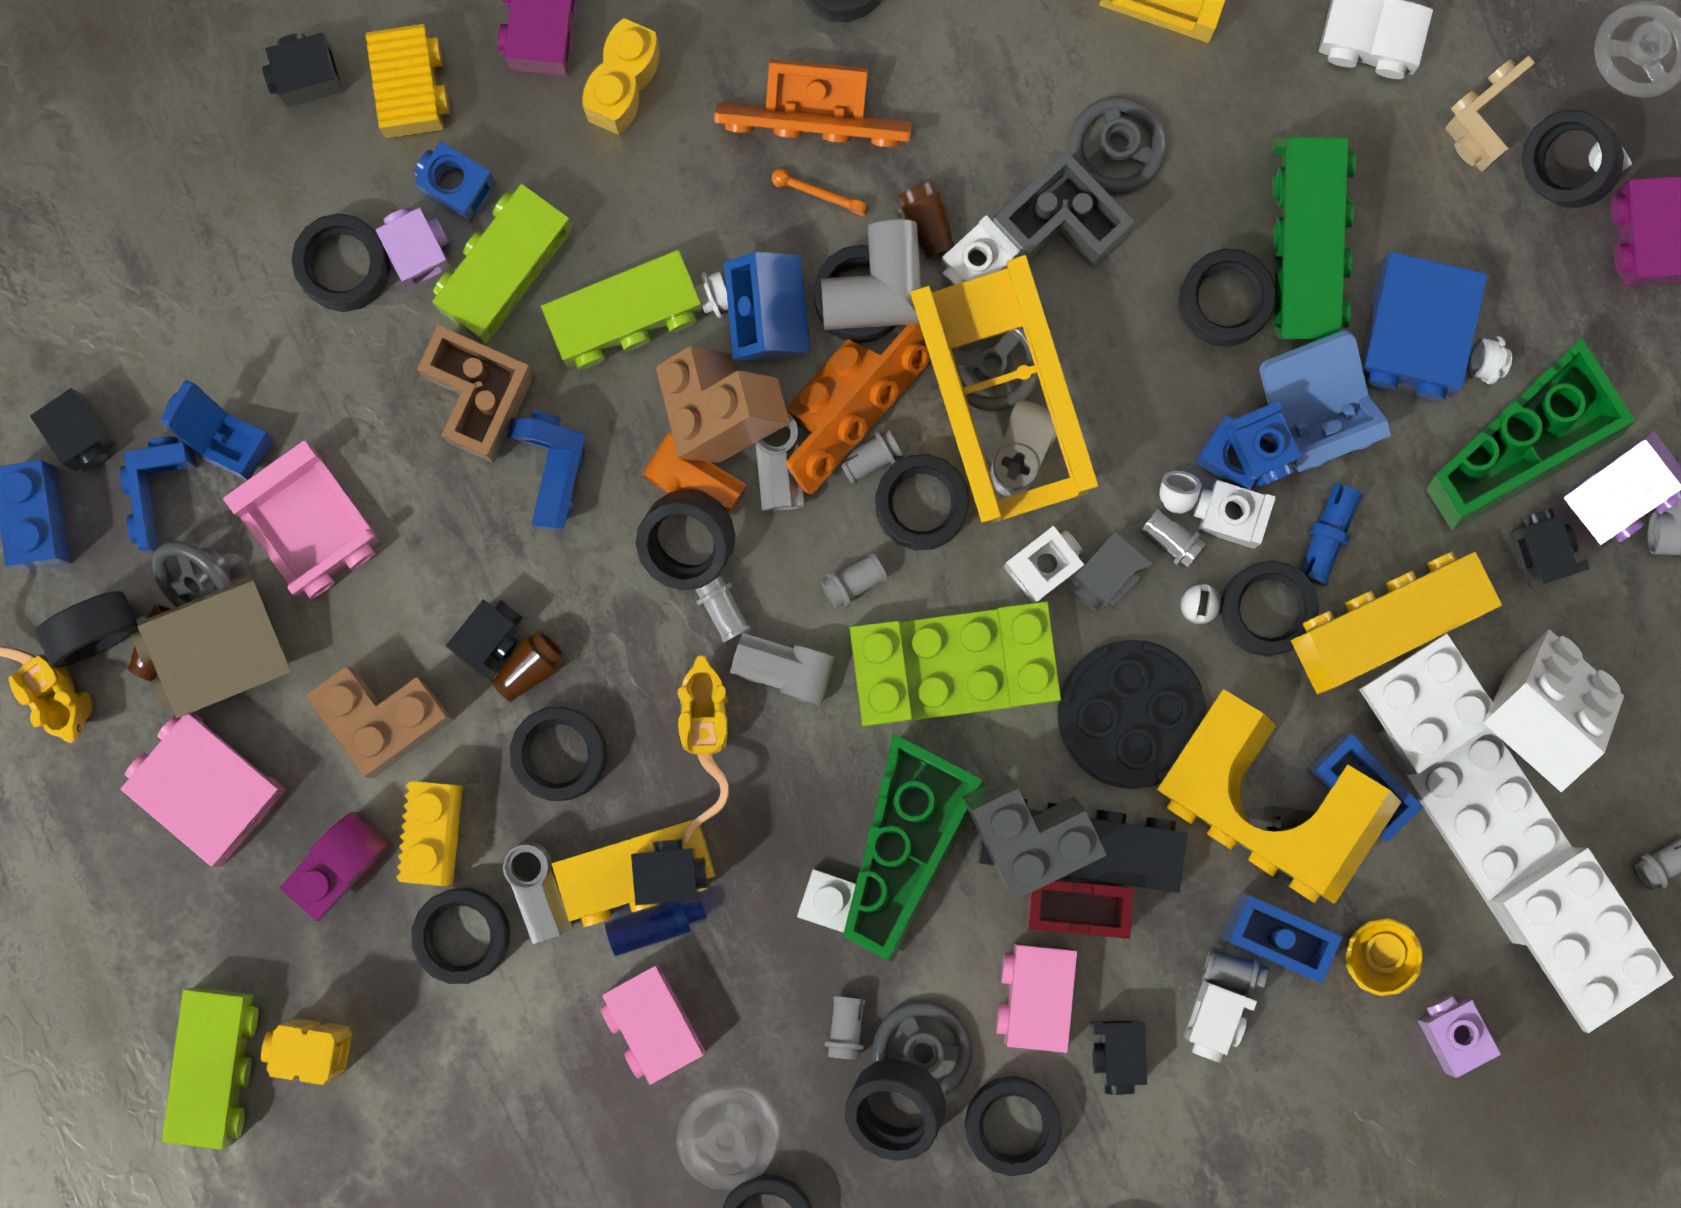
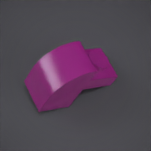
[279,812,394,922]

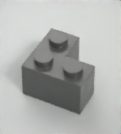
[993,150,1135,267]
[962,774,1107,901]

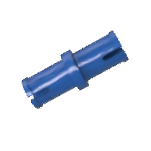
[1299,483,1364,586]

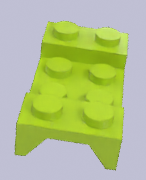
[849,601,1061,728]

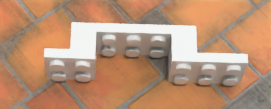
[1359,634,1674,1033]

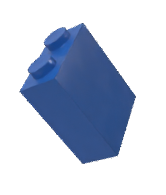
[1360,252,1488,401]

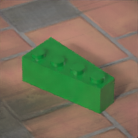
[1273,137,1356,339]
[1426,337,1635,531]
[843,733,986,962]

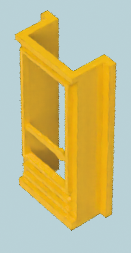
[910,255,1098,523]

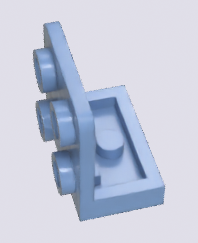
[1259,330,1391,472]

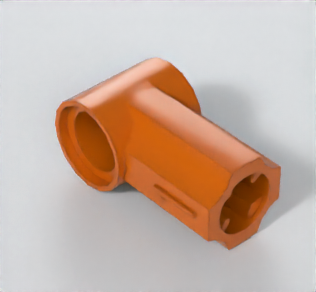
[641,432,747,515]

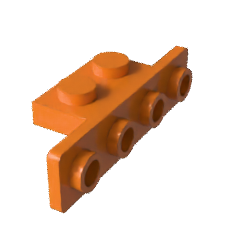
[714,59,912,147]
[786,324,931,494]

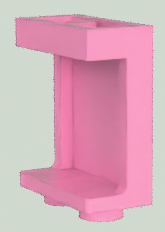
[223,440,381,599]
[120,713,287,867]

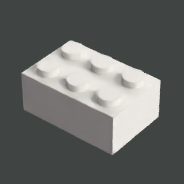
[1484,629,1624,792]

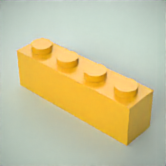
[1290,551,1502,694]

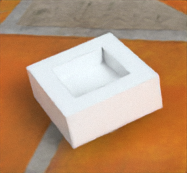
[797,869,856,933]

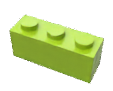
[432,184,574,345]
[541,250,703,370]
[161,987,259,1150]

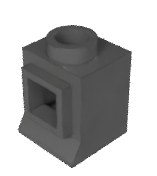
[1072,531,1152,612]

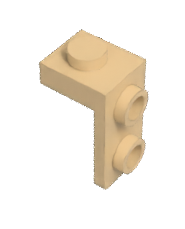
[1445,56,1535,172]

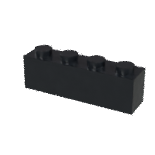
[977,799,1188,893]

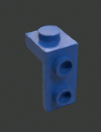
[161,380,274,480]
[507,411,586,530]
[119,436,197,554]

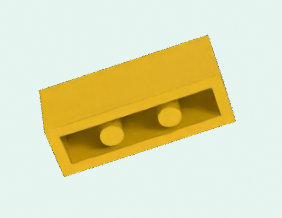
[551,819,716,927]

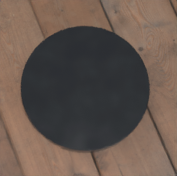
[1057,640,1206,789]

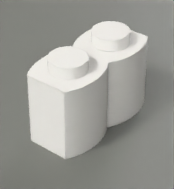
[1318,0,1433,79]

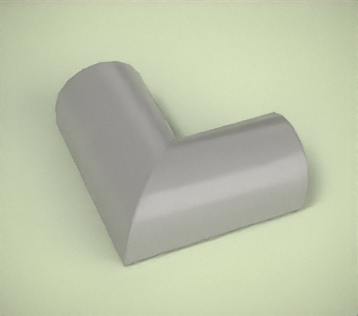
[821,219,921,330]

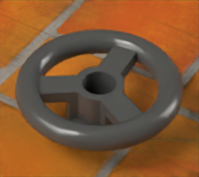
[1069,97,1166,193]
[952,327,1039,412]
[152,541,232,607]
[872,1001,972,1100]

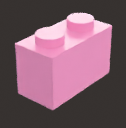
[996,943,1077,1053]
[600,963,706,1085]

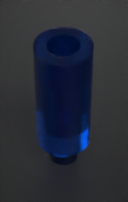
[604,899,707,957]

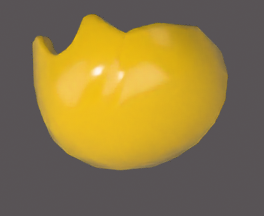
[1346,918,1423,996]

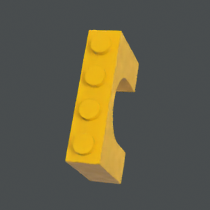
[1157,689,1401,905]

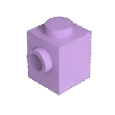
[375,207,453,291]
[1417,994,1501,1078]

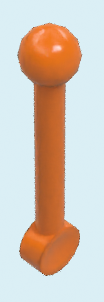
[771,168,869,216]

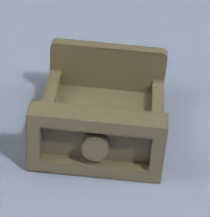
[130,574,291,719]

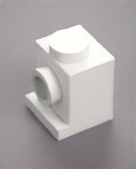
[941,215,1020,286]
[1194,480,1275,549]
[1004,526,1084,603]
[1183,981,1257,1063]

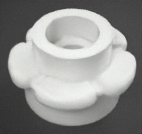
[695,271,728,318]
[1469,336,1512,385]

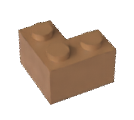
[417,325,535,463]
[655,346,790,464]
[305,666,454,778]

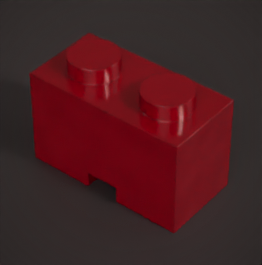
[1024,880,1134,939]

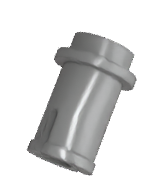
[840,430,903,485]
[1140,507,1206,567]
[821,553,888,608]
[696,576,751,643]
[1634,837,1681,890]
[1202,949,1269,998]
[824,996,865,1060]

